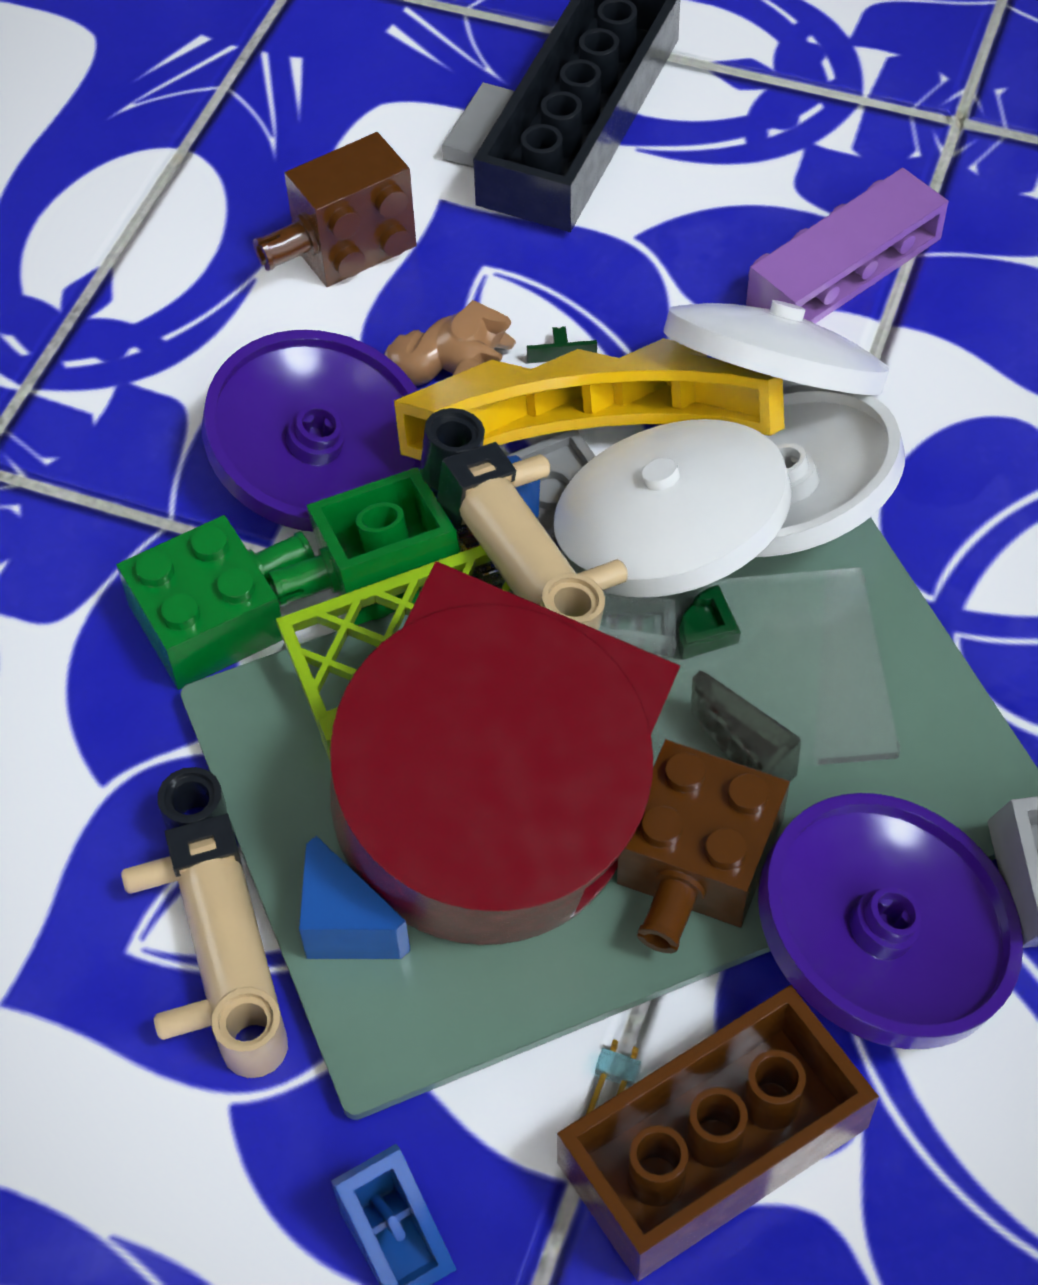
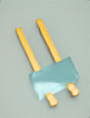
[586,1039,641,1114]

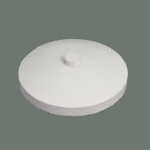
[663,300,890,395]
[756,385,905,557]
[554,419,792,597]

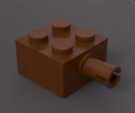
[253,131,417,288]
[617,739,790,954]

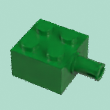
[268,467,460,625]
[116,515,315,690]

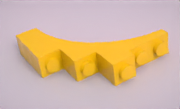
[394,338,785,460]

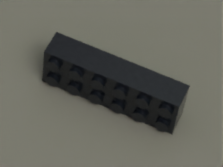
[473,0,681,232]

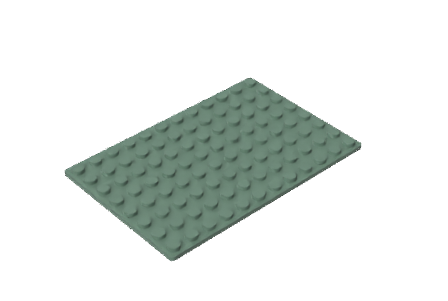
[181,517,1038,1120]

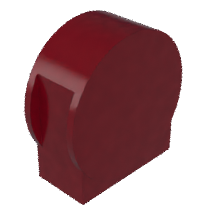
[330,561,680,945]

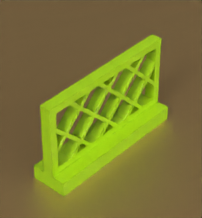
[276,545,511,762]

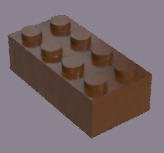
[557,985,879,1282]

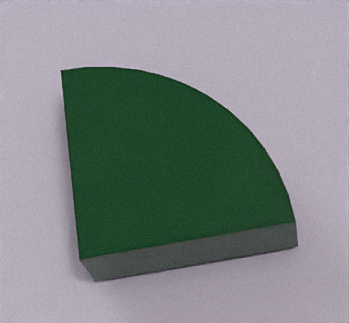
[678,585,741,660]

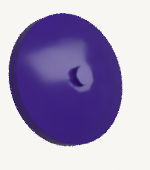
[202,329,421,532]
[758,793,1023,1049]

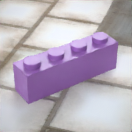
[746,167,949,324]

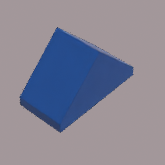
[299,836,411,959]
[331,1144,457,1285]

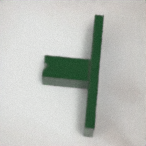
[526,326,597,363]

